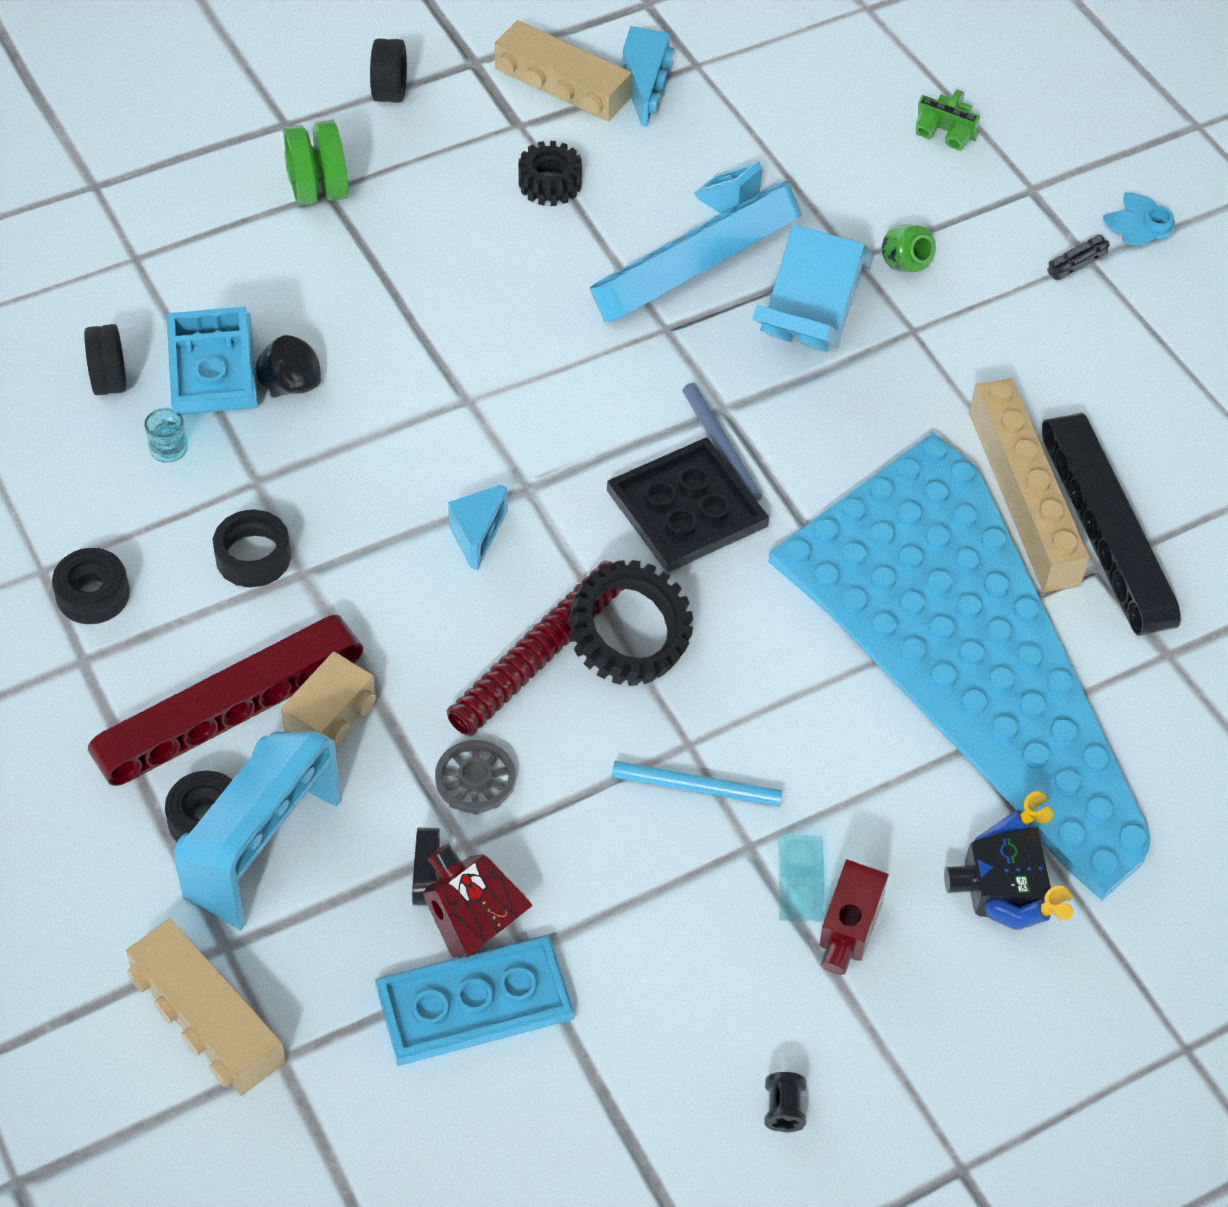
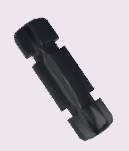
[1047,235,1110,280]

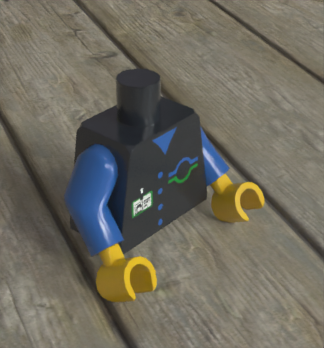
[944,791,1074,930]

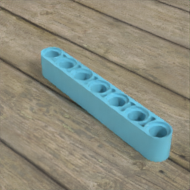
[589,181,802,322]

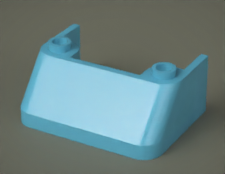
[173,731,341,931]

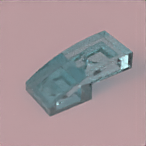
[778,834,824,922]

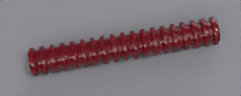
[446,560,625,736]

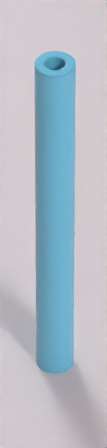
[612,761,782,807]

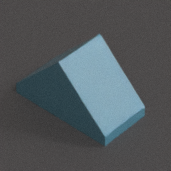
[694,161,762,214]
[448,485,508,570]

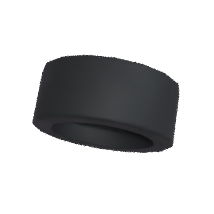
[212,509,291,588]

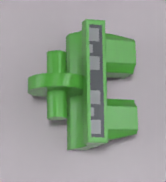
[916,90,980,151]

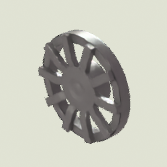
[435,740,515,815]

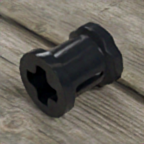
[764,1072,807,1133]

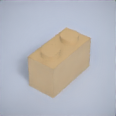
[281,651,376,745]

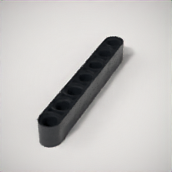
[1042,413,1181,636]

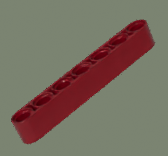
[88,615,364,786]

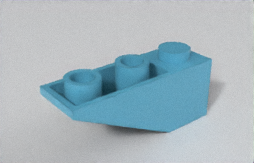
[622,26,675,127]

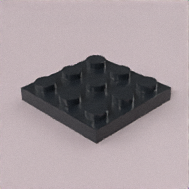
[606,437,769,573]

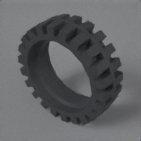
[567,560,693,686]

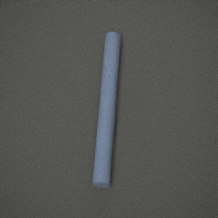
[682,383,762,501]

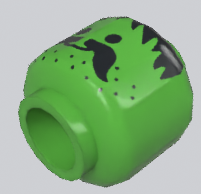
[882,224,936,272]

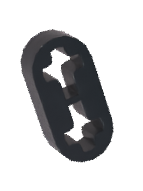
[412,827,440,906]

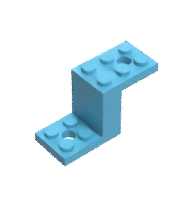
[753,224,874,352]
[166,306,258,415]

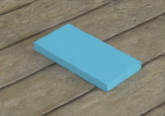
[375,935,574,1066]

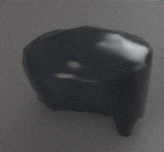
[256,335,321,398]

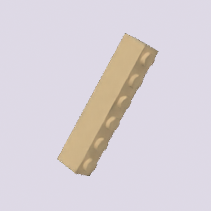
[969,378,1090,593]

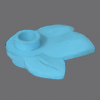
[1103,192,1175,246]

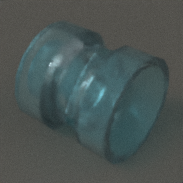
[144,408,188,463]

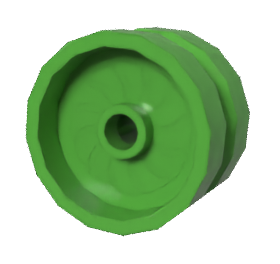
[283,119,348,207]

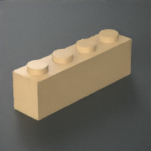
[495,20,632,122]
[126,918,286,1096]

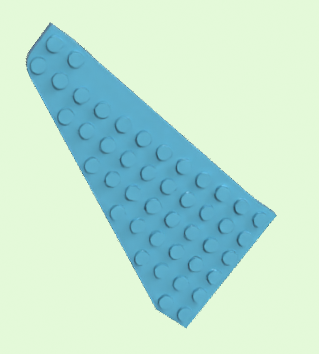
[768,432,1150,901]

